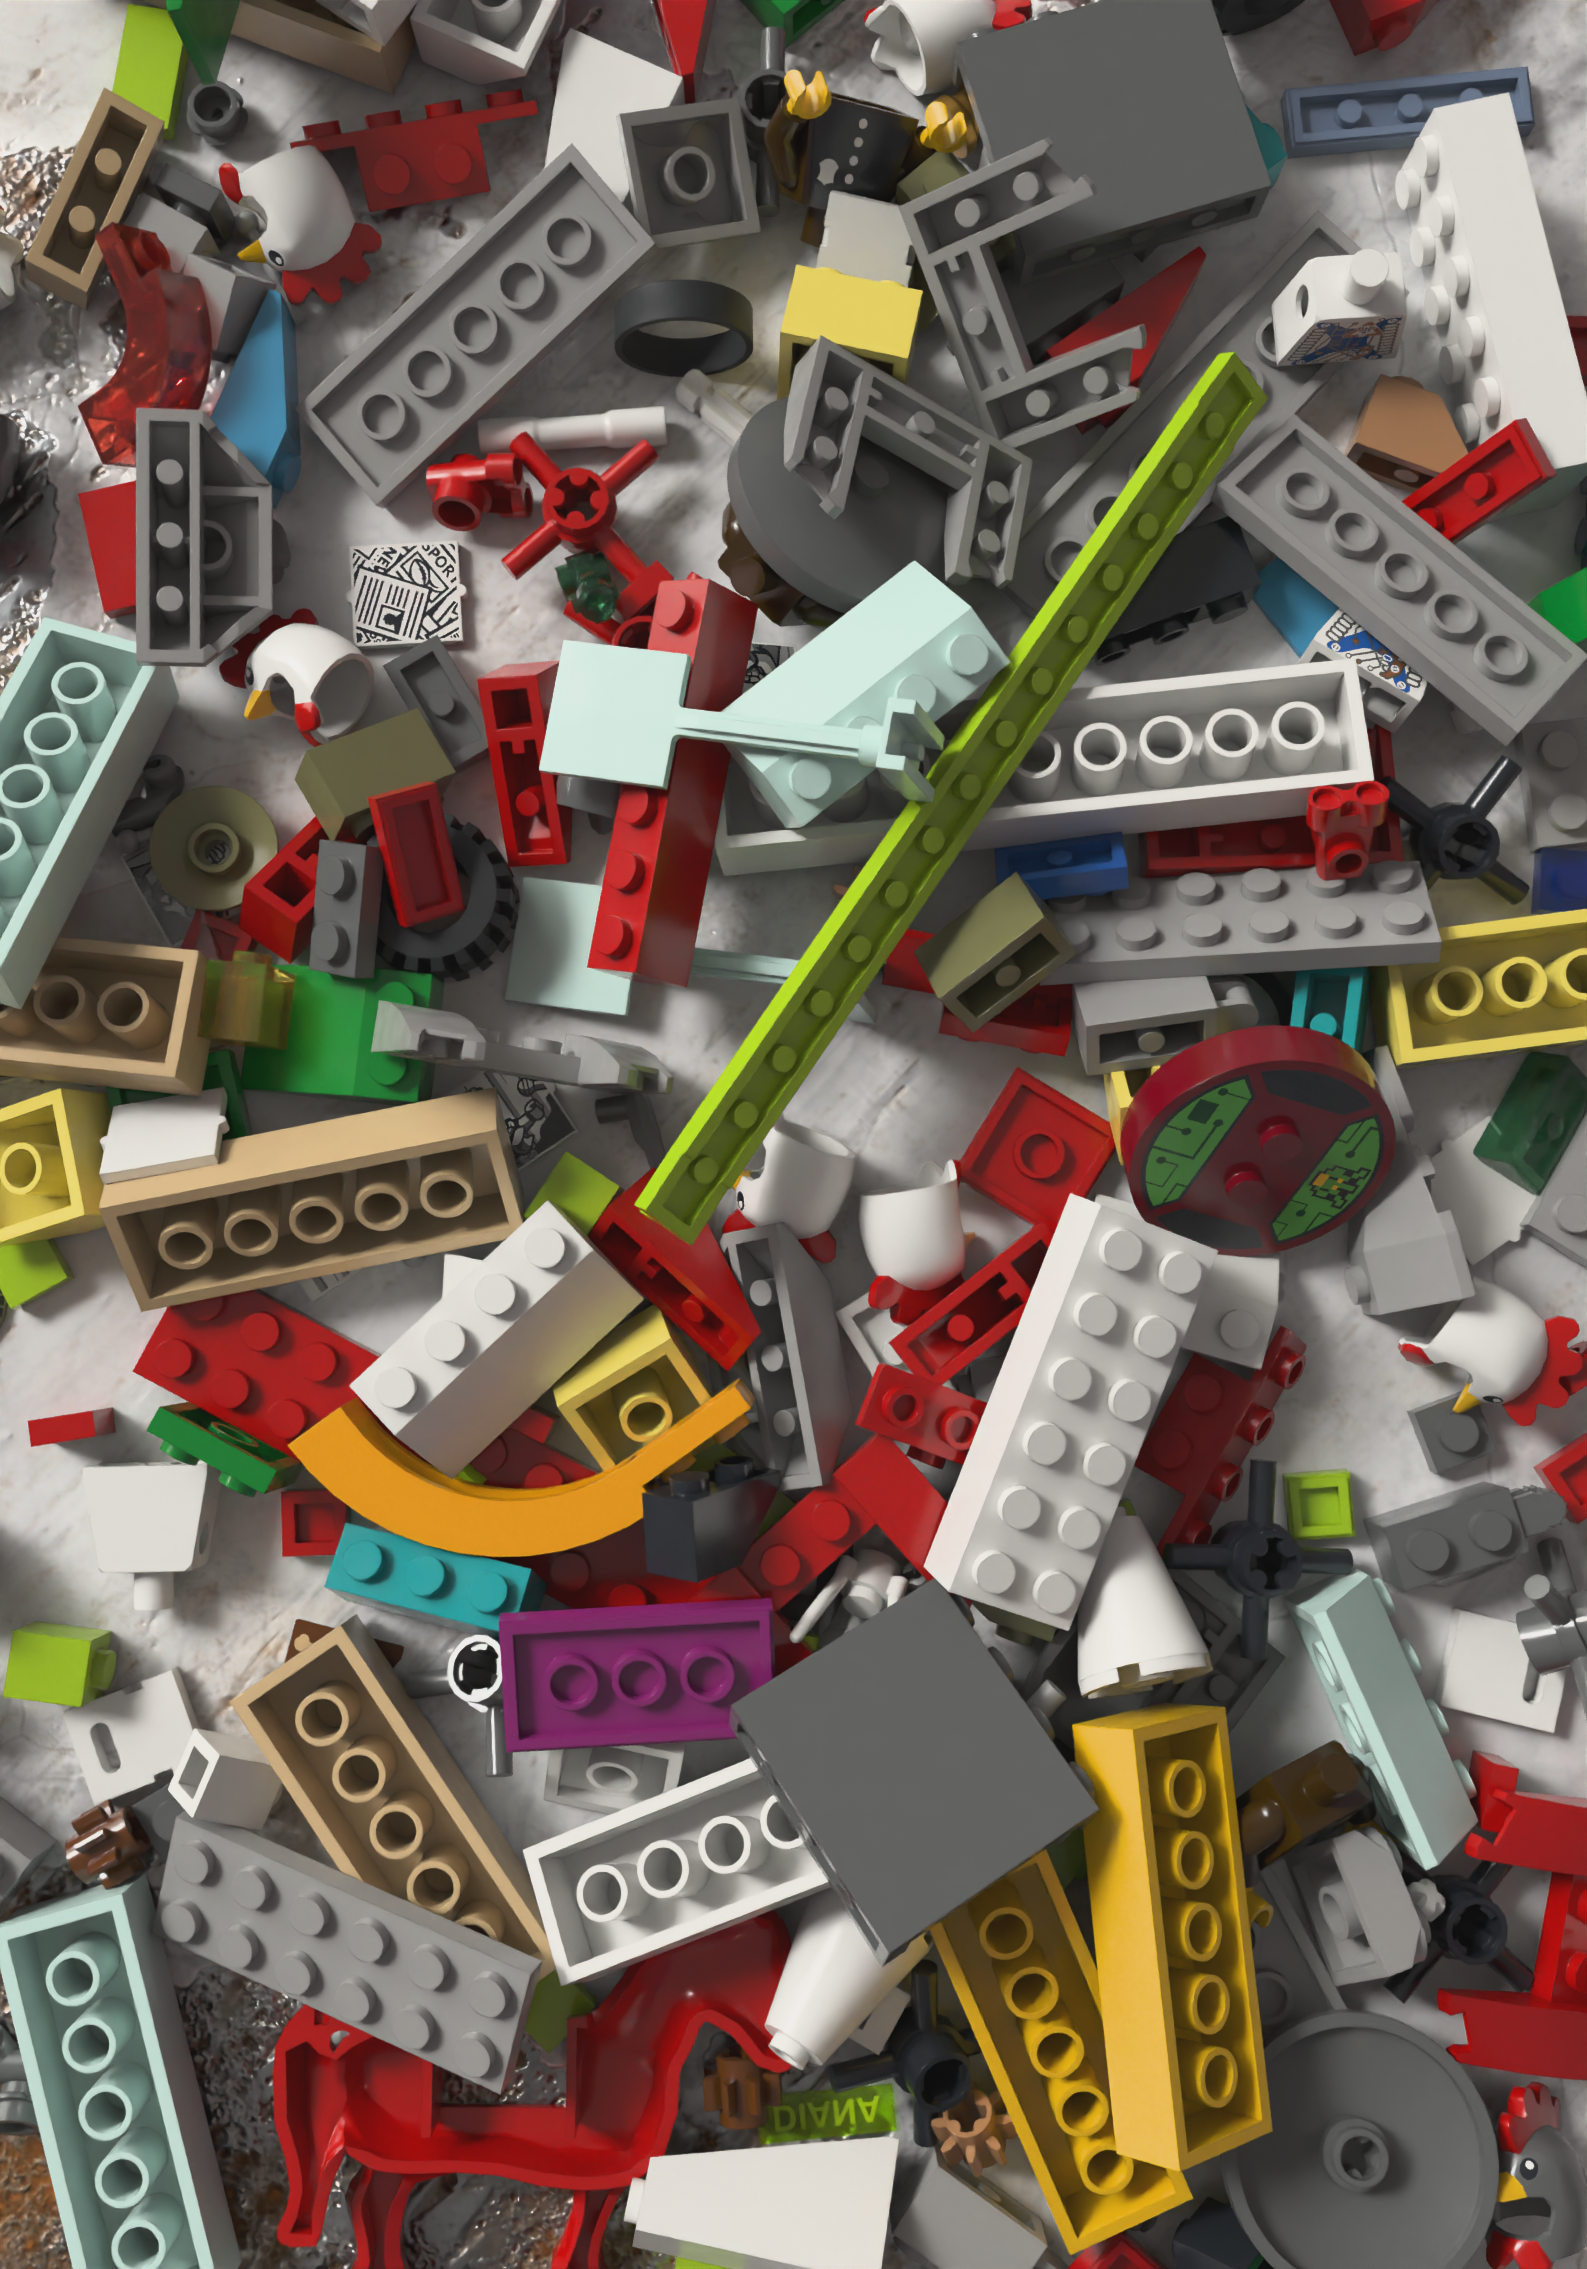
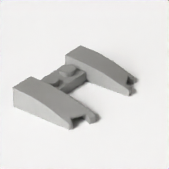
[899,137,1147,448]
[784,335,1033,588]
[371,1000,674,1094]

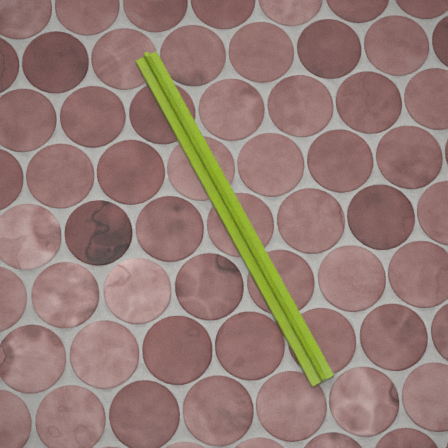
[634,352,1268,1246]

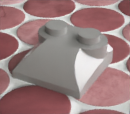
[616,97,761,249]
[1284,1826,1431,1987]

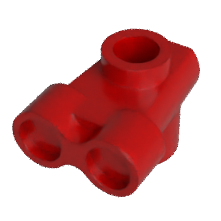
[426,453,533,532]
[1306,781,1389,881]

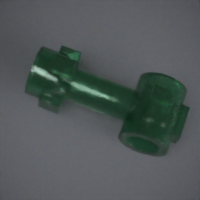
[554,550,620,624]

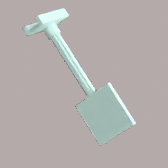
[539,640,945,803]
[504,877,885,1024]

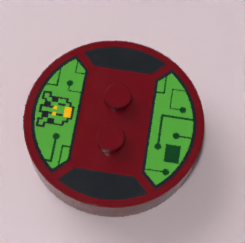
[1120,1025,1396,1257]

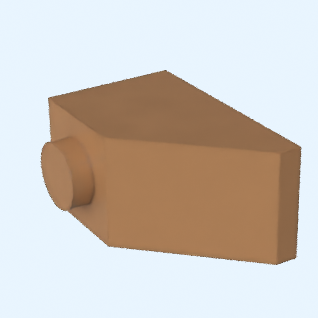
[1344,374,1468,493]

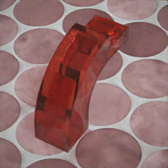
[78,222,212,468]

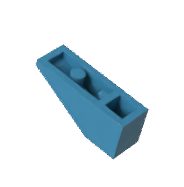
[210,289,301,509]

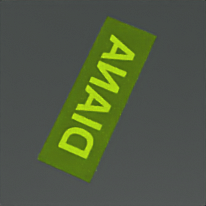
[759,2083,897,2144]

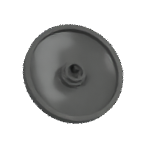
[727,397,951,614]
[1220,2009,1499,2269]

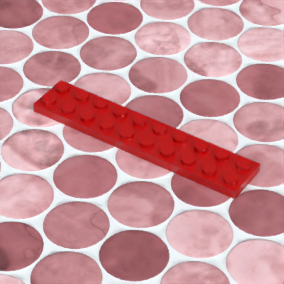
[132,1289,714,1609]

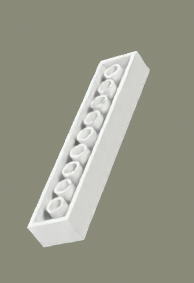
[715,658,1374,876]

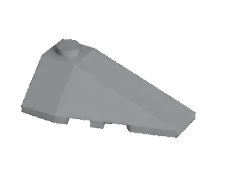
[1344,1045,1476,1315]

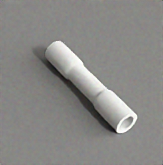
[478,406,667,458]

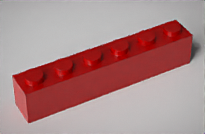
[587,579,759,988]

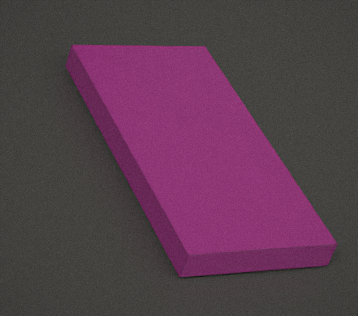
[499,1598,776,1753]

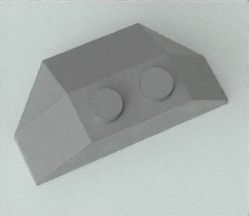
[136,408,273,667]
[706,1222,853,1491]

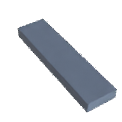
[1280,66,1535,159]

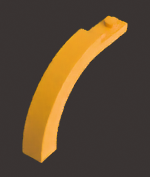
[288,1377,756,1557]

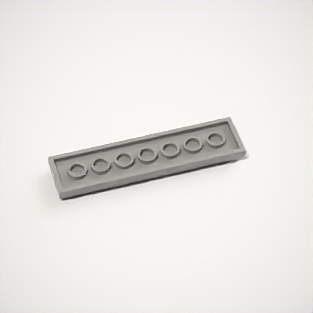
[989,210,1410,620]

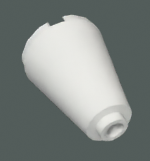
[1077,1507,1213,1699]
[764,1887,934,2070]

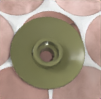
[149,786,279,912]

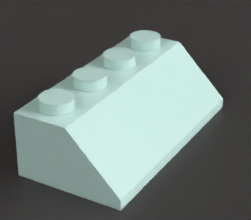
[721,560,1010,828]
[1283,1567,1478,1870]

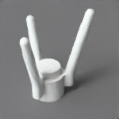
[789,1549,909,1643]

